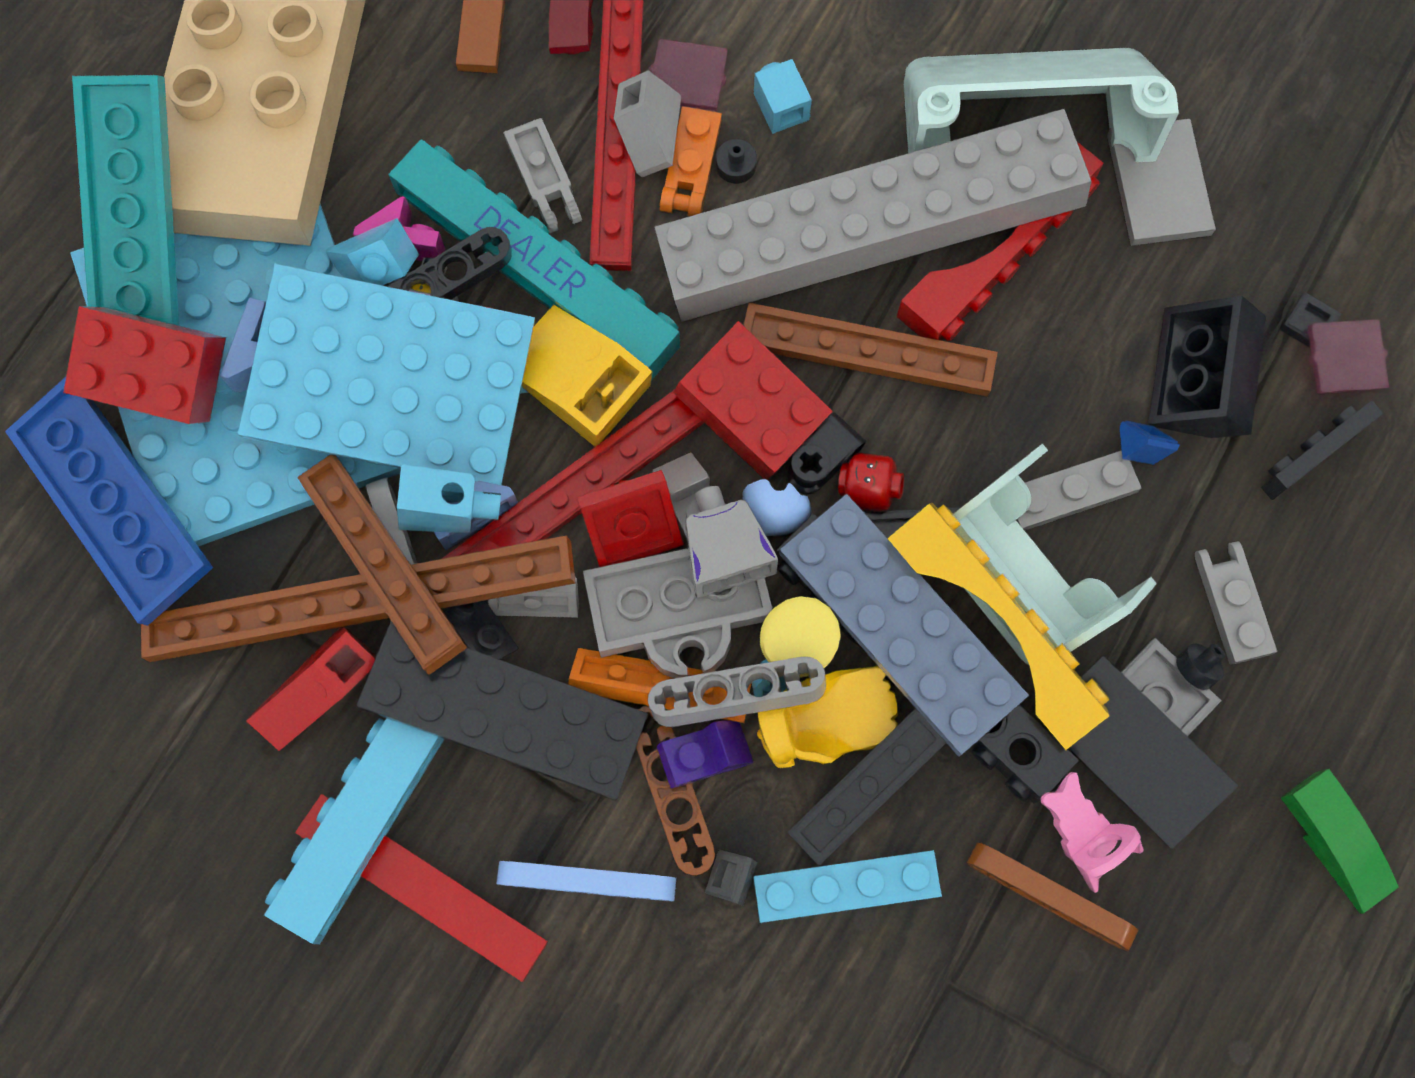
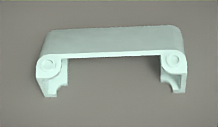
[904,48,1179,162]

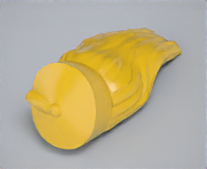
[757,666,898,768]

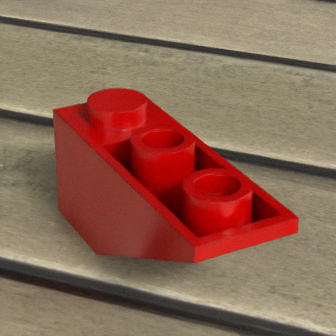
[246,626,376,751]

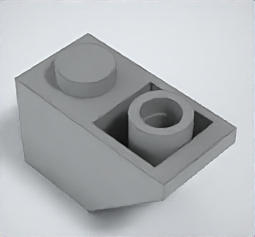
[614,70,681,177]

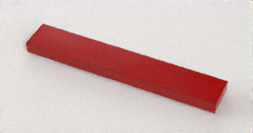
[295,794,549,982]

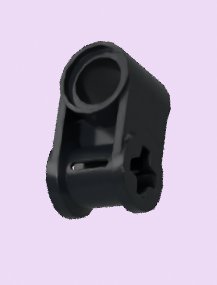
[787,412,867,495]

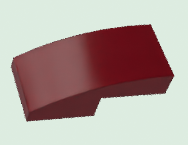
[549,0,594,55]

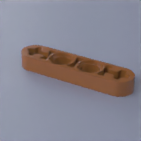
[636,706,715,876]
[967,842,1138,951]

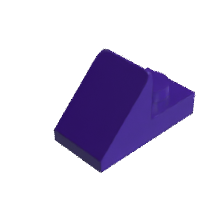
[657,720,754,789]

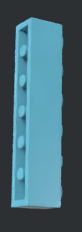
[264,718,444,944]

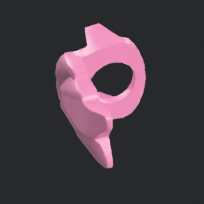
[1041,772,1144,893]

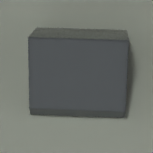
[705,849,757,906]

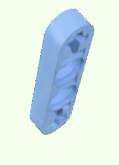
[496,861,676,901]

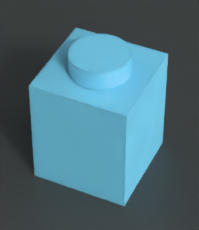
[754,59,812,134]

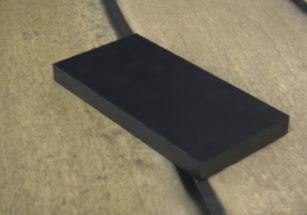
[1069,655,1238,849]

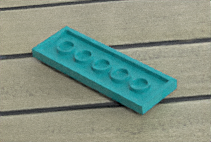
[72,75,179,326]

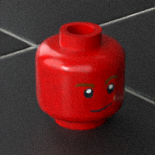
[838,453,904,512]

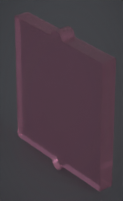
[649,39,728,111]
[1308,319,1389,394]

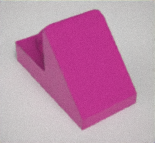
[353,196,446,261]

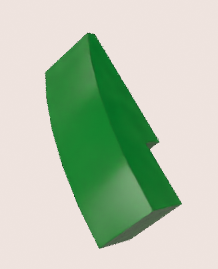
[1280,769,1399,914]

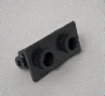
[441,600,519,660]

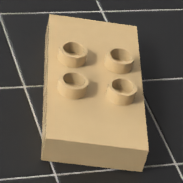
[164,0,365,246]

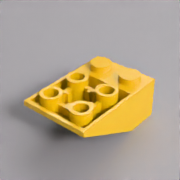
[522,305,652,447]

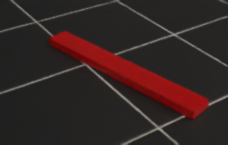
[590,0,644,271]
[442,389,704,559]

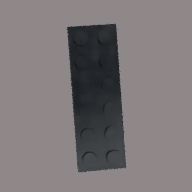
[357,621,648,801]

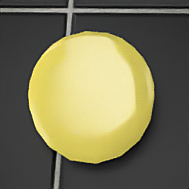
[760,596,841,677]

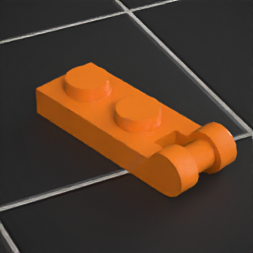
[660,106,722,217]

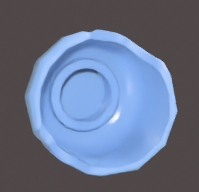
[742,479,812,536]

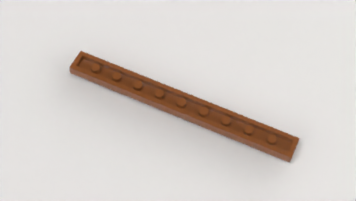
[141,535,576,662]

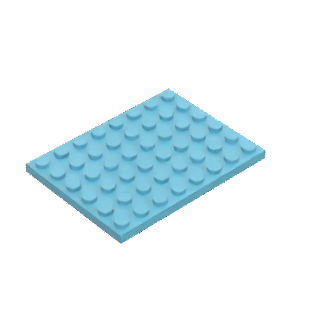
[70,203,401,546]

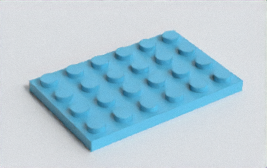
[238,263,535,485]

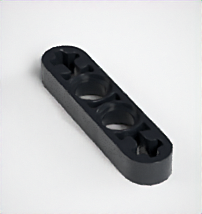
[387,227,512,300]

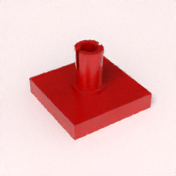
[577,470,683,567]

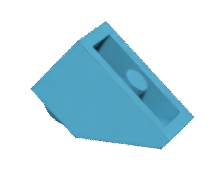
[326,218,419,286]

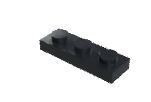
[1261,401,1384,500]

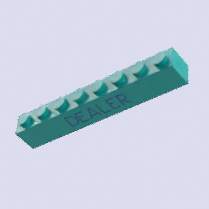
[388,139,680,381]

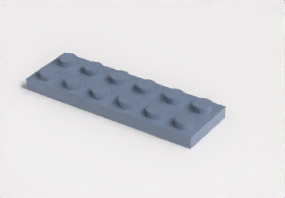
[779,494,1029,756]

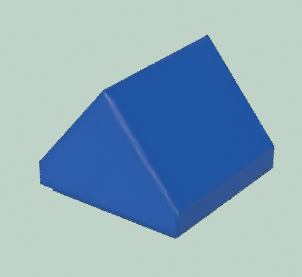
[1120,420,1180,465]

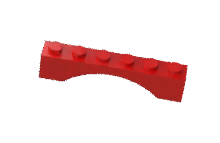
[896,142,1104,342]

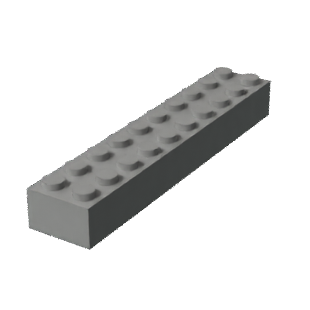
[655,109,1091,322]

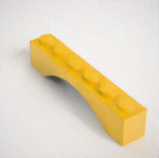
[887,503,1110,750]

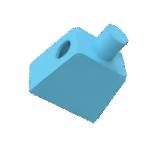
[397,464,501,533]

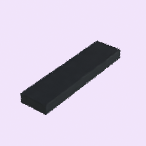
[788,709,946,866]

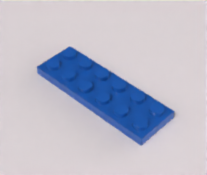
[5,377,213,626]

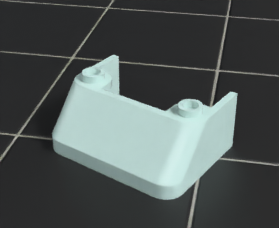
[954,444,1157,665]

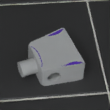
[685,486,778,598]

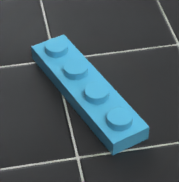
[753,850,942,923]

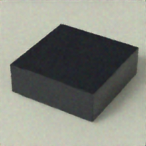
[1280,292,1341,351]

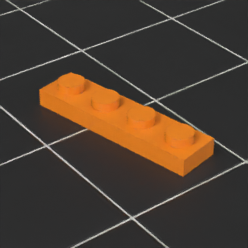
[568,648,751,723]

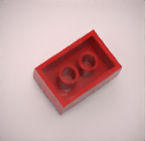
[63,306,226,424]
[673,321,833,479]

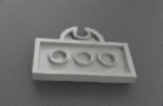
[583,548,772,678]

